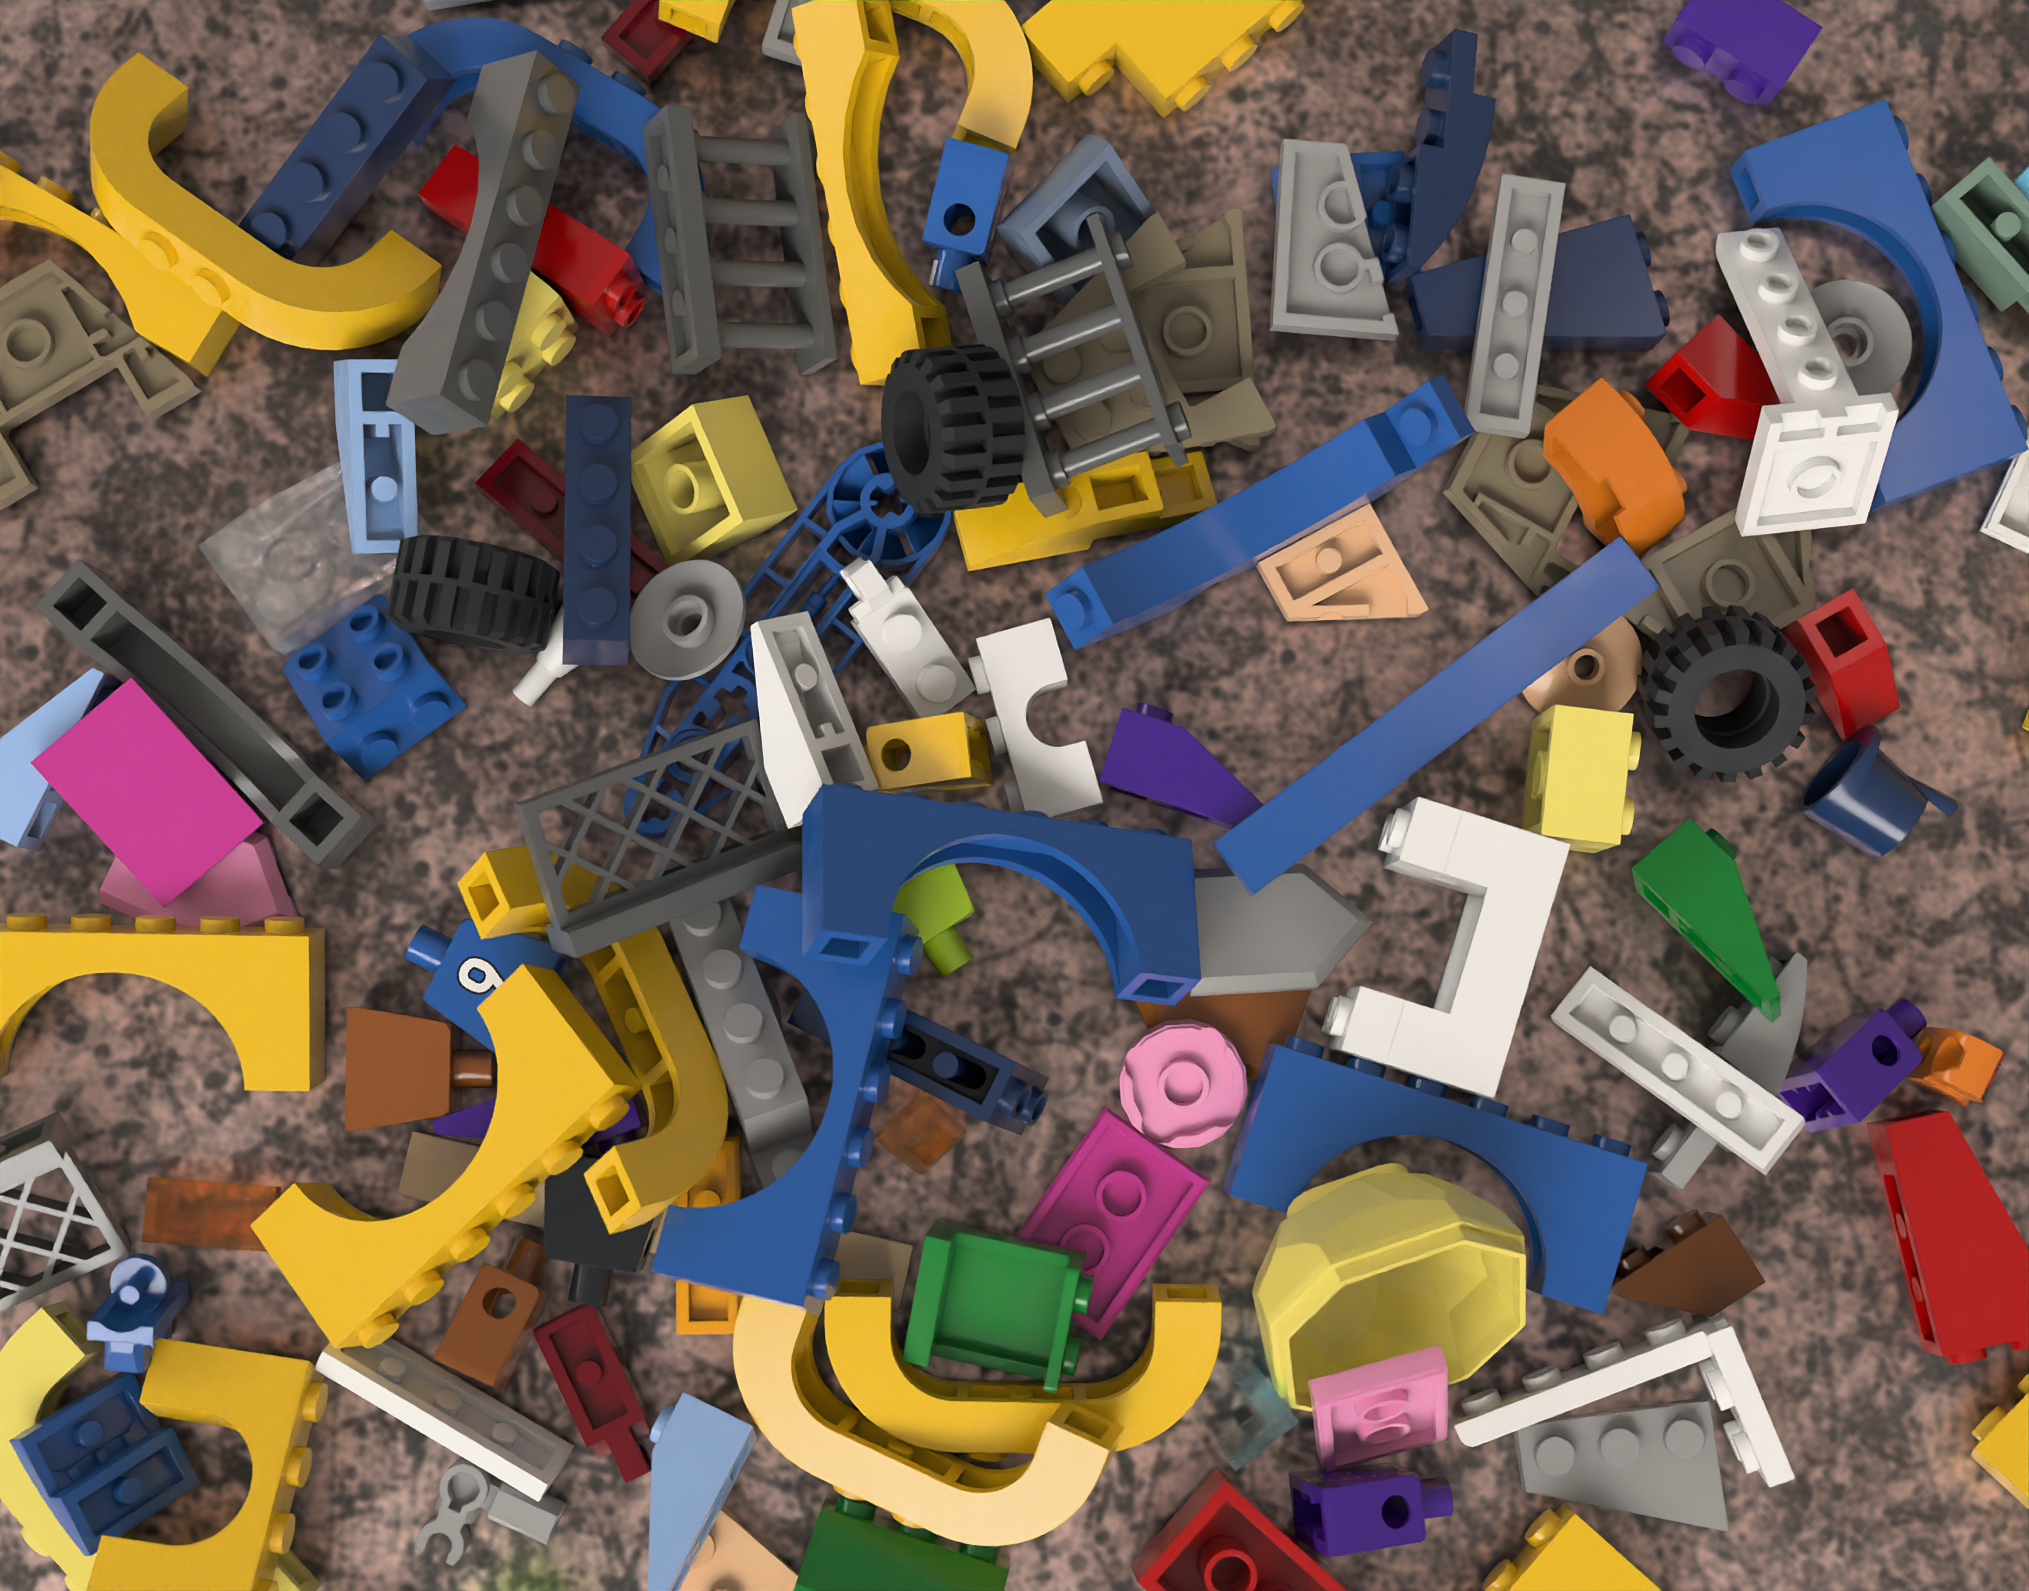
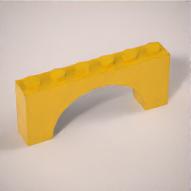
[0,913,325,1091]
[250,964,643,1349]

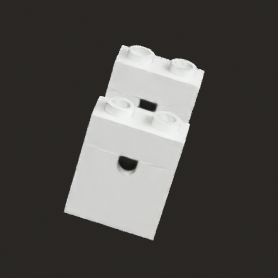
[1322,797,1570,1098]

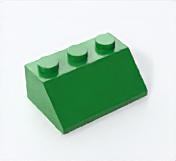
[793,1494,1010,1591]

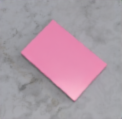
[1309,1345,1448,1471]

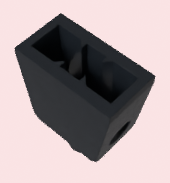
[544,1153,665,1306]

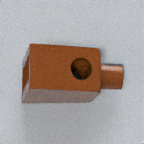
[345,1007,498,1131]
[432,1235,550,1392]

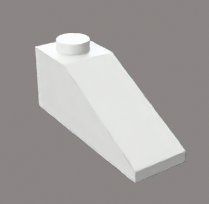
[750,611,880,829]

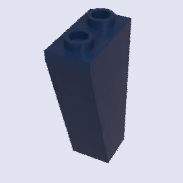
[1403,214,1670,352]
[787,987,1049,1136]

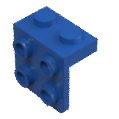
[283,594,467,781]

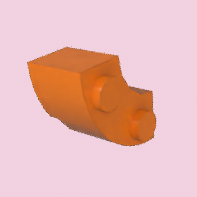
[1543,377,1687,559]

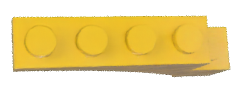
[1021,0,1305,119]

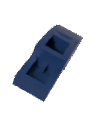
[1380,29,1496,286]

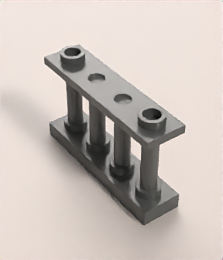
[642,105,840,375]
[955,213,1192,518]

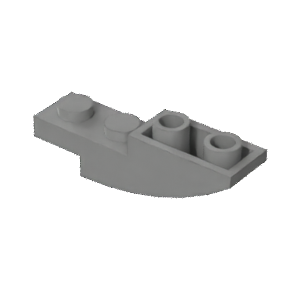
[1647,952,1807,1190]

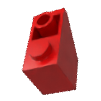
[1645,314,1781,441]
[1780,589,1900,740]

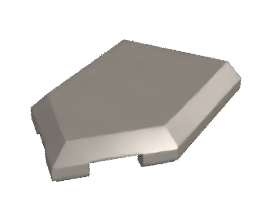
[1189,864,1373,996]

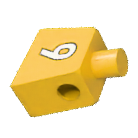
[863,712,993,794]

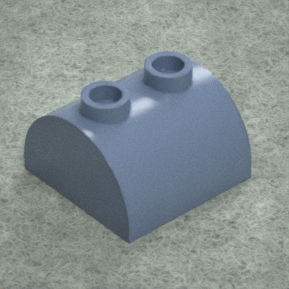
[997,134,1156,306]

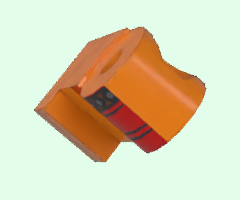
[1904,1027,2006,1107]

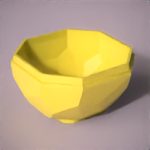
[1252,1163,1526,1412]

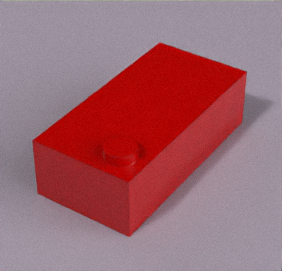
[1131,1467,1354,1591]

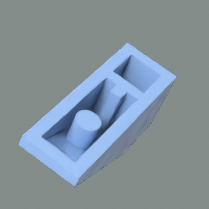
[333,359,418,554]
[0,668,123,851]
[647,1392,757,1591]

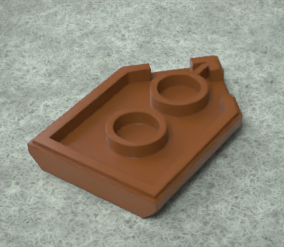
[1135,990,1311,1081]

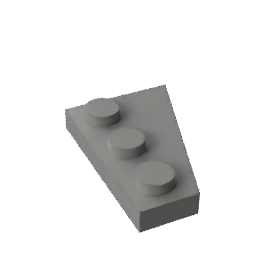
[1269,138,1399,341]
[1514,1398,1729,1532]

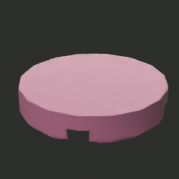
[1119,1019,1247,1148]

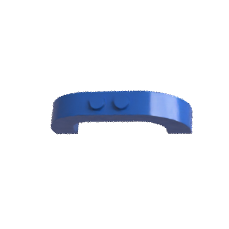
[407,17,713,295]

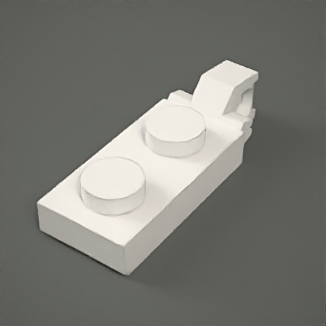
[839,557,976,719]

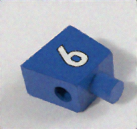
[922,137,1014,295]
[405,918,571,1054]

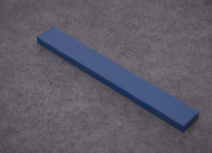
[1212,536,1660,896]

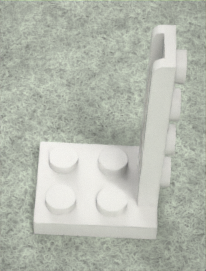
[1716,227,1899,537]
[1452,1313,1795,1488]

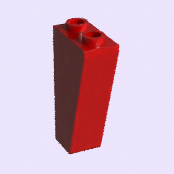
[418,144,647,338]
[1866,1109,2029,1364]

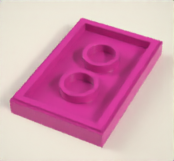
[30,677,265,908]
[1014,1106,1211,1341]

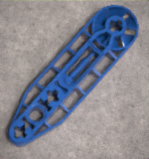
[623,442,952,841]

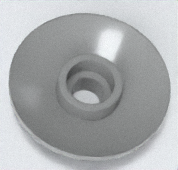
[1810,279,1912,396]
[629,559,746,681]

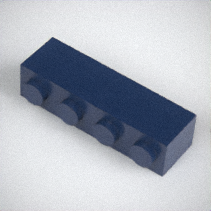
[238,35,457,267]
[562,395,631,666]

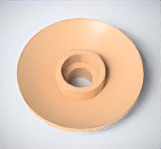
[1522,615,1643,714]

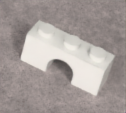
[968,618,1103,819]

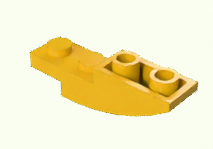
[952,451,1217,571]

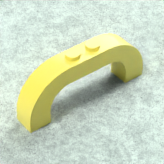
[0,1302,322,1591]

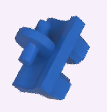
[87,1253,190,1373]

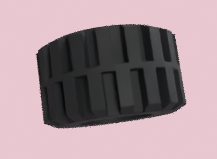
[881,344,1025,514]
[385,535,561,655]
[1636,605,1817,783]

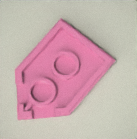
[98,831,299,927]

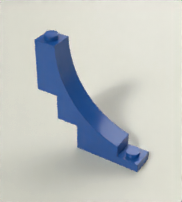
[1045,375,1475,651]

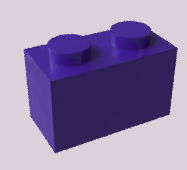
[1662,0,1823,109]

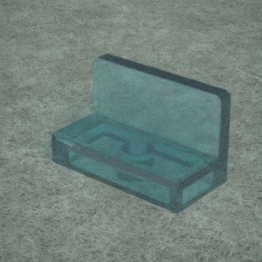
[1219,1354,1299,1471]

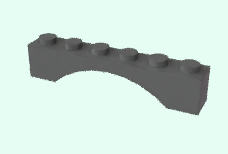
[385,50,581,435]
[34,559,379,870]

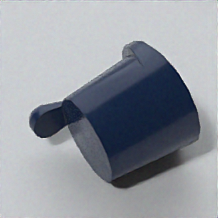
[1798,724,1959,859]

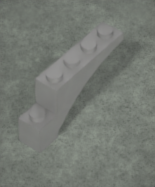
[668,898,814,1191]

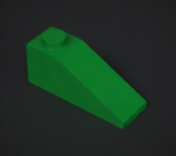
[1632,818,1781,1023]

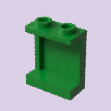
[902,1220,1094,1394]

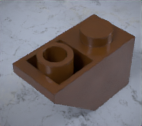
[1610,1209,1766,1317]

